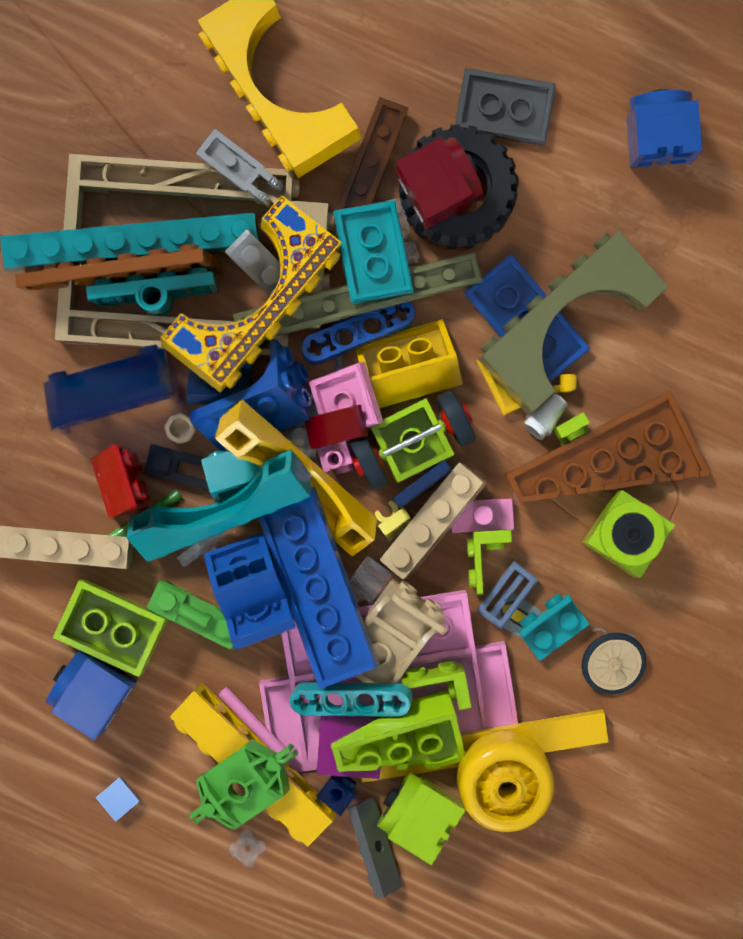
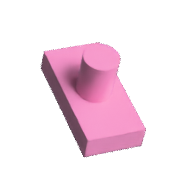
[451,498,514,533]

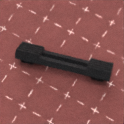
[143,444,209,490]

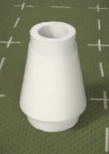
[523,393,568,440]

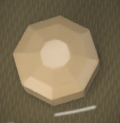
[164,413,196,444]

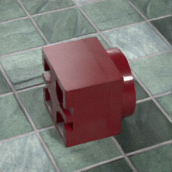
[395,137,483,230]

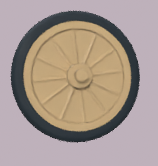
[581,632,646,694]

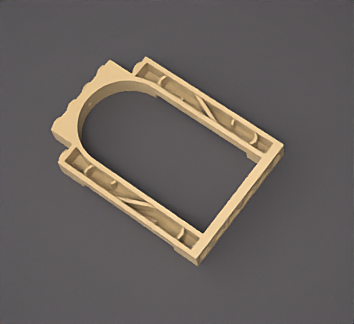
[55,154,334,358]

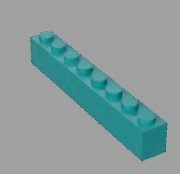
[0,213,258,273]

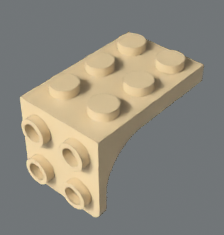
[354,579,448,683]

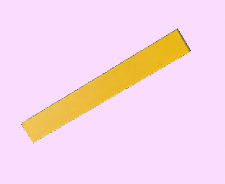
[361,709,609,783]

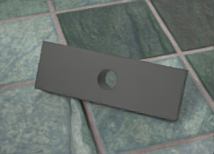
[348,797,403,898]

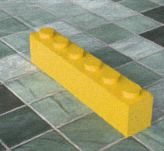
[170,683,338,847]

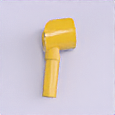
[552,374,577,393]

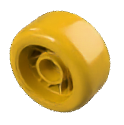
[457,731,554,832]

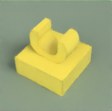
[375,501,412,542]

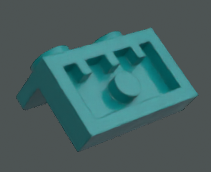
[517,593,589,661]

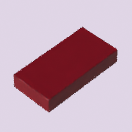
[304,404,368,449]

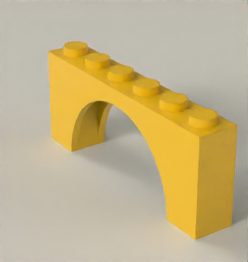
[197,0,361,178]

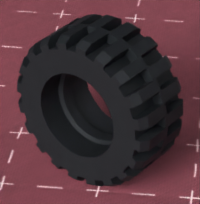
[399,124,519,250]

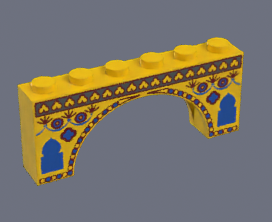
[161,195,341,393]

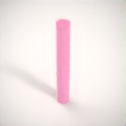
[218,687,290,754]

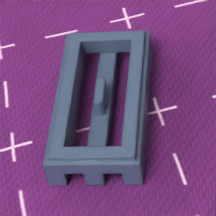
[476,561,539,629]

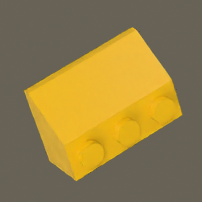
[355,319,463,408]

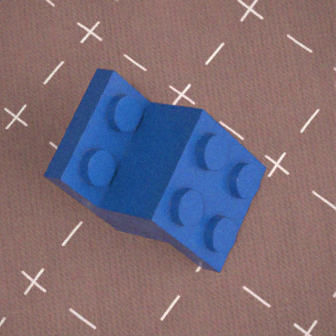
[204,532,296,650]

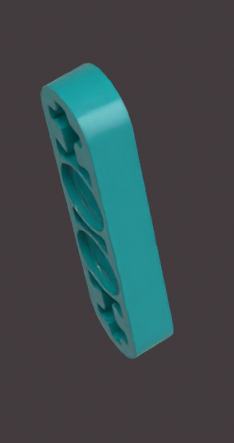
[289,682,413,717]

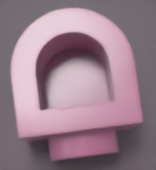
[317,440,356,476]

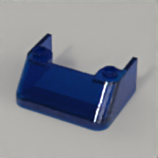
[43,345,184,435]

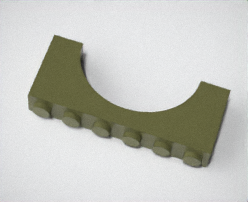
[478,231,669,414]

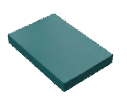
[333,200,413,304]

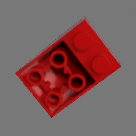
[90,444,151,519]

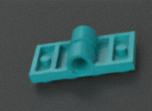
[86,268,219,317]

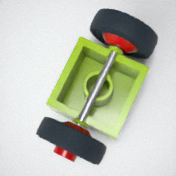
[349,391,475,490]

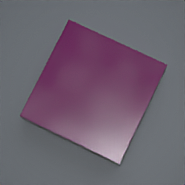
[316,715,382,779]

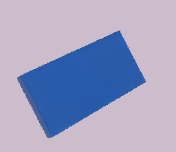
[463,253,590,382]

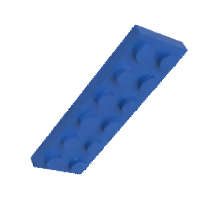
[258,486,380,689]

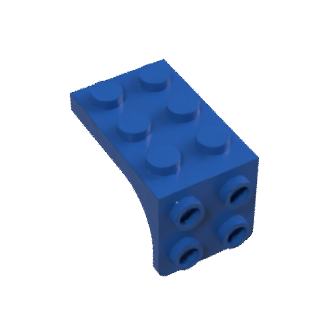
[190,339,311,452]

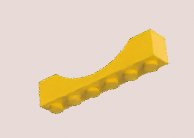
[215,400,377,557]

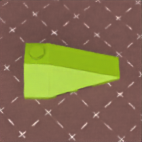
[331,690,465,772]

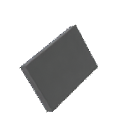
[455,68,556,146]

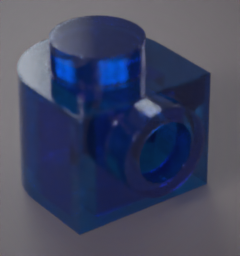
[316,776,358,816]

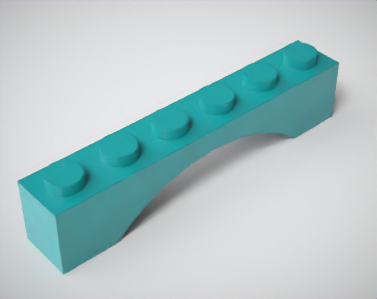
[126,449,311,562]

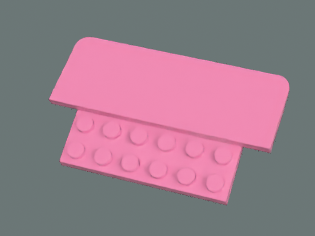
[259,590,518,773]

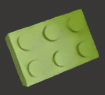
[53,579,169,677]

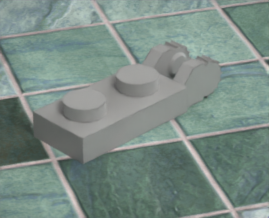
[196,129,284,206]
[224,229,280,295]

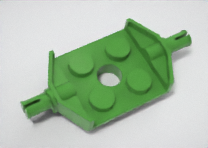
[189,739,298,830]

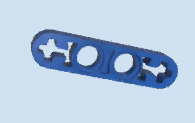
[301,302,415,365]

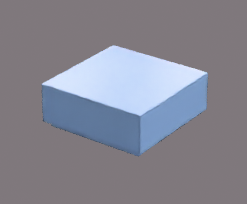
[96,776,141,822]

